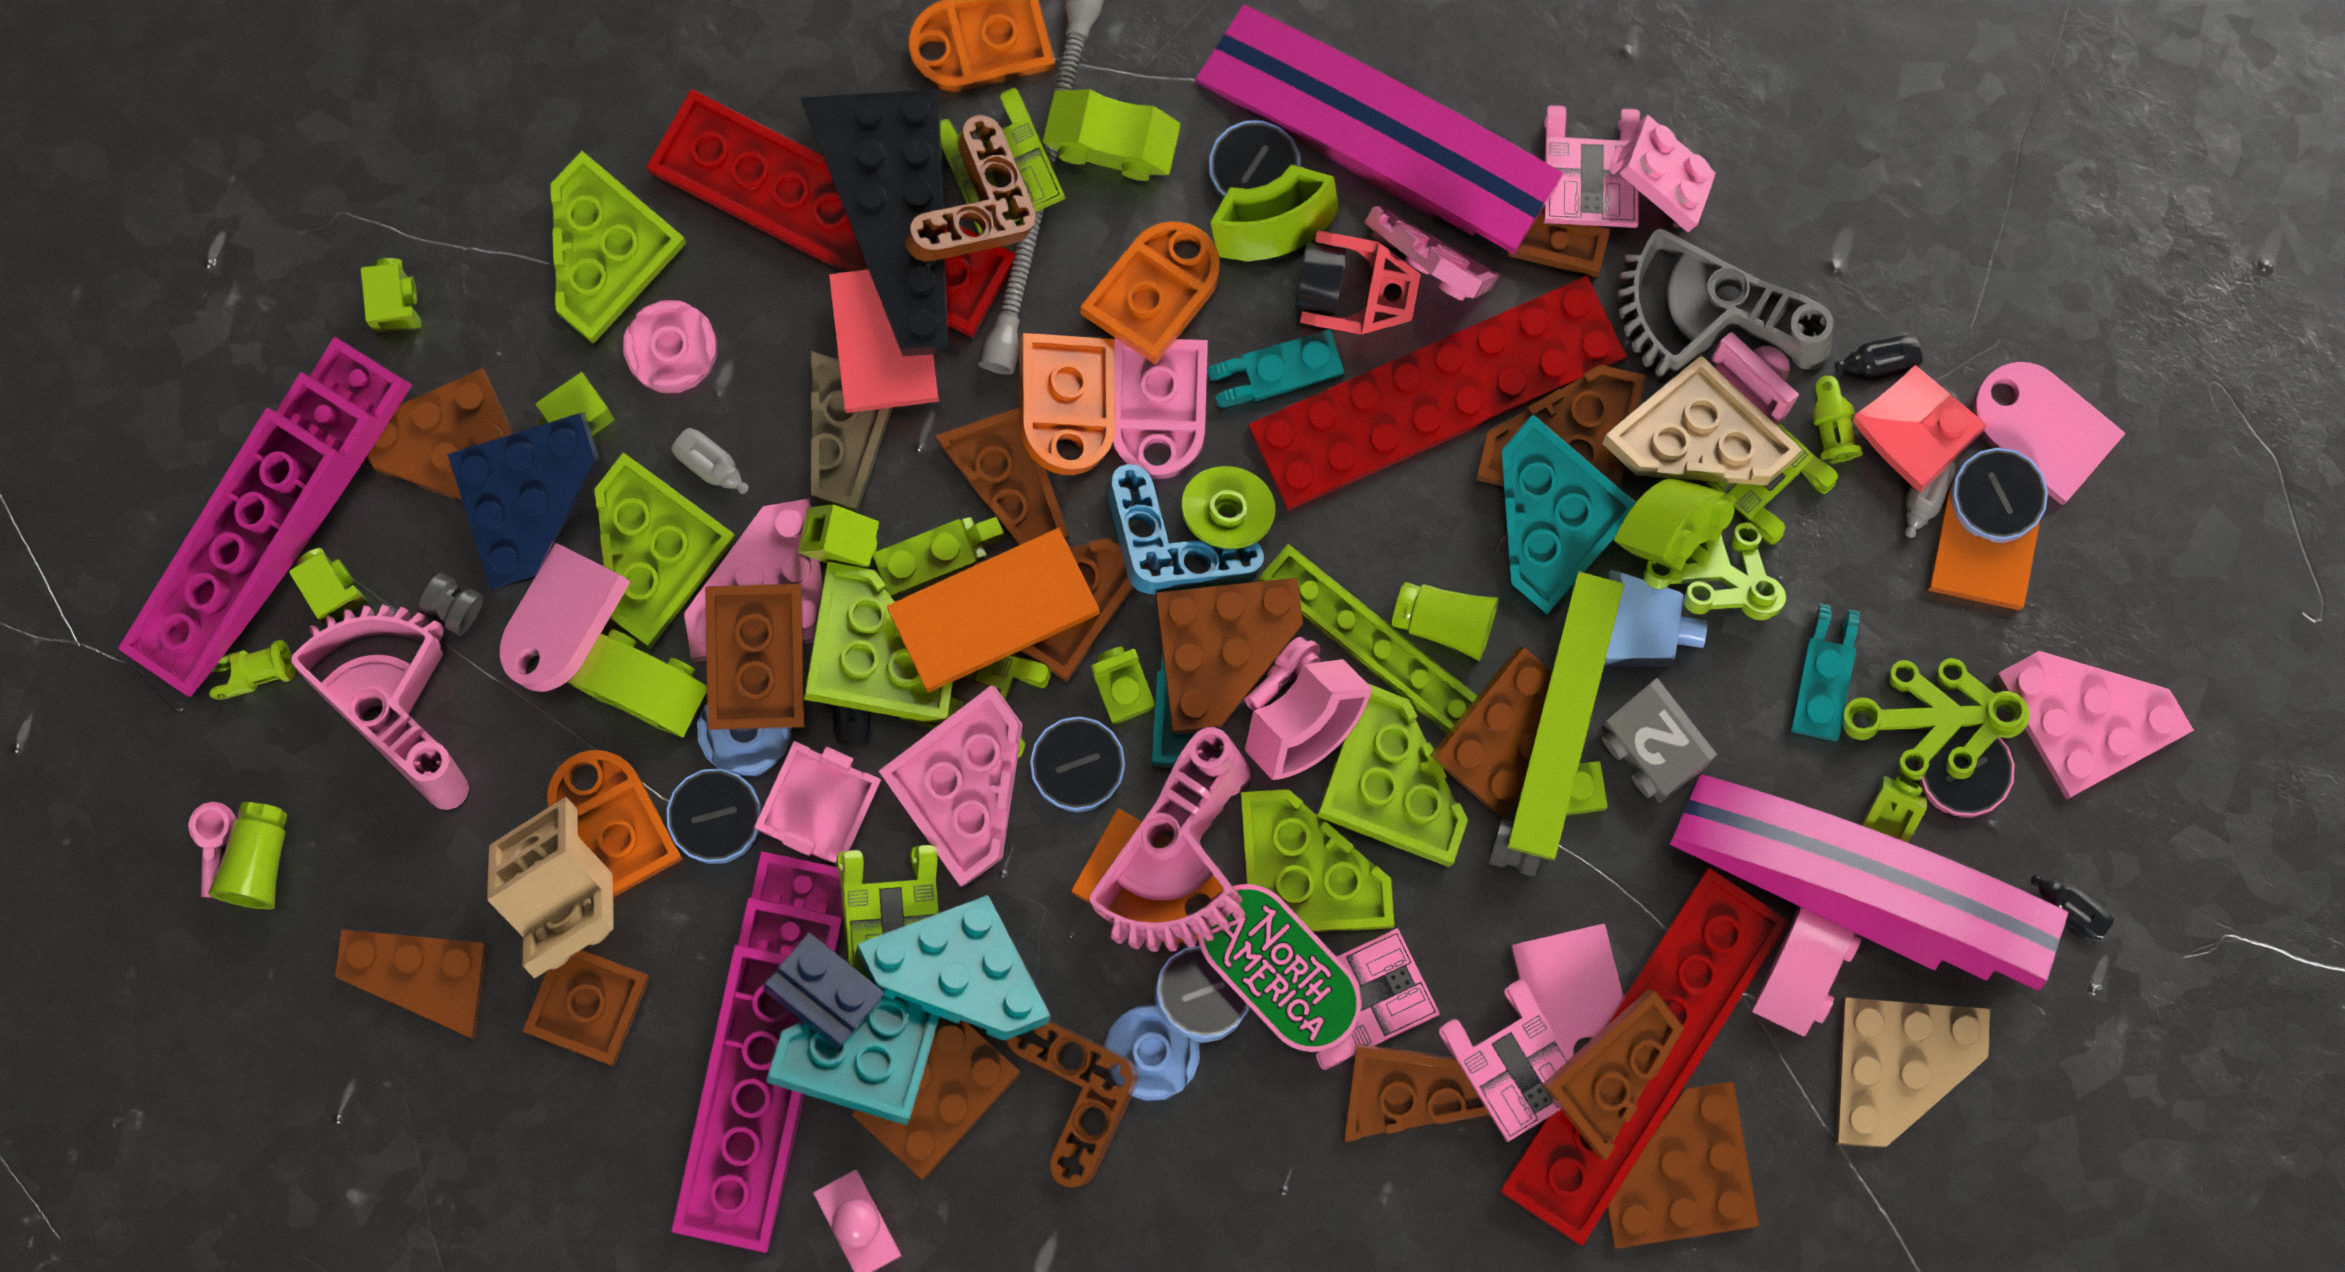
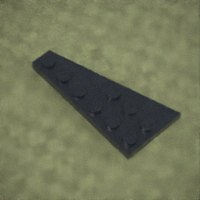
[800,89,949,356]

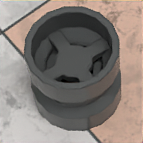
[417,572,484,636]
[1488,818,1541,877]

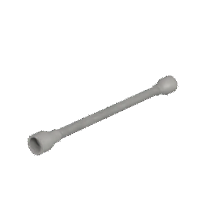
[978,0,1104,374]

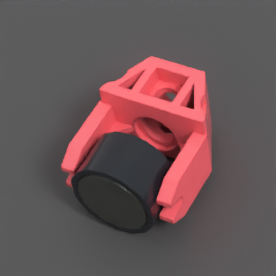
[1295,230,1421,334]

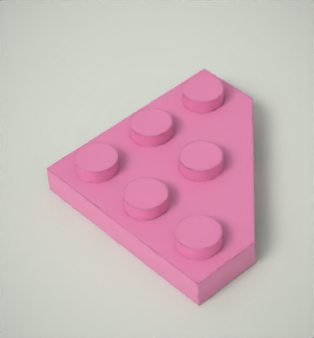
[1364,205,1500,301]
[684,499,824,662]
[1995,651,2194,800]
[879,686,1023,887]

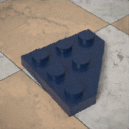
[447,412,599,589]

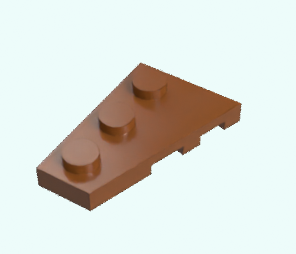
[935,407,1069,546]
[335,929,488,1040]
[1541,989,1684,1161]
[1343,1044,1490,1142]

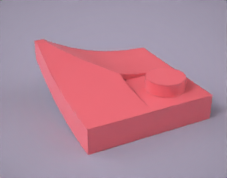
[1853,365,1986,493]

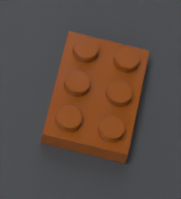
[705,584,805,731]
[1430,646,1552,818]
[851,1017,1021,1181]

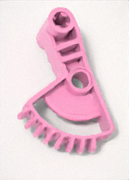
[291,604,469,810]
[1090,727,1251,952]

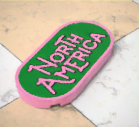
[1198,884,1362,1052]

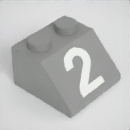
[1601,678,1717,803]

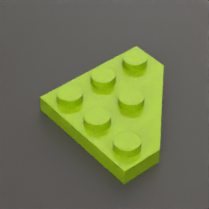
[551,151,687,344]
[594,452,737,649]
[804,562,953,724]
[1316,684,1468,867]
[1241,789,1395,933]

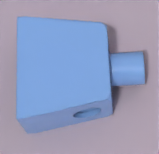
[1603,570,1707,668]

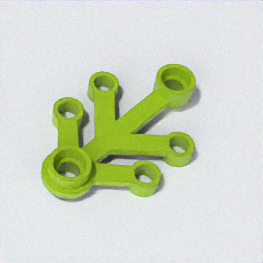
[1643,523,1786,620]
[1842,658,2030,781]

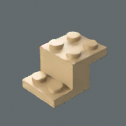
[487,797,613,978]

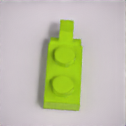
[873,516,1005,599]

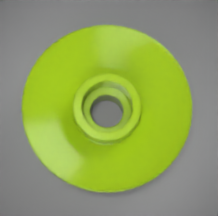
[1181,466,1275,549]

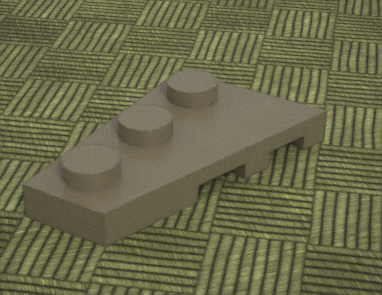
[811,351,893,513]

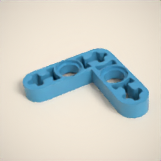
[1107,464,1264,594]

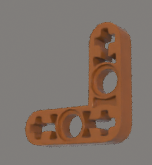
[904,115,1036,261]
[1006,1020,1138,1188]

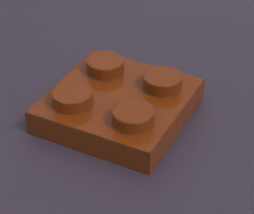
[522,950,650,1067]

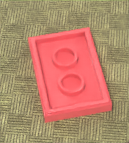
[829,269,939,413]

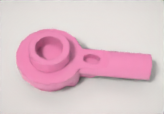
[1245,637,1321,710]
[188,802,237,898]

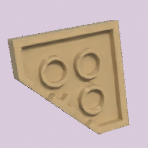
[1602,355,1802,486]
[1835,998,1990,1148]

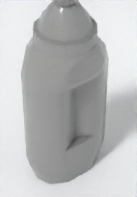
[671,428,749,494]
[1905,462,1956,538]

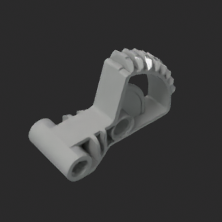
[1618,229,1834,379]

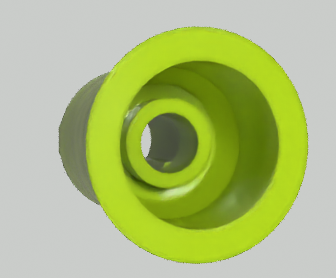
[1392,582,1499,661]
[208,802,287,910]

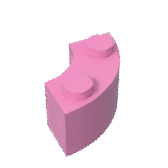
[1245,659,1372,780]
[1752,906,1862,1037]

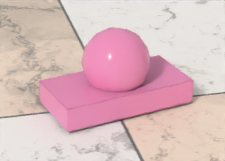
[1709,331,1800,425]
[813,1169,902,1272]

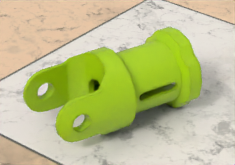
[1811,375,1863,463]
[209,639,296,700]

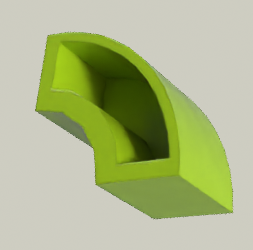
[1042,89,1181,181]
[1210,164,1340,262]
[1613,478,1737,571]
[567,629,707,737]

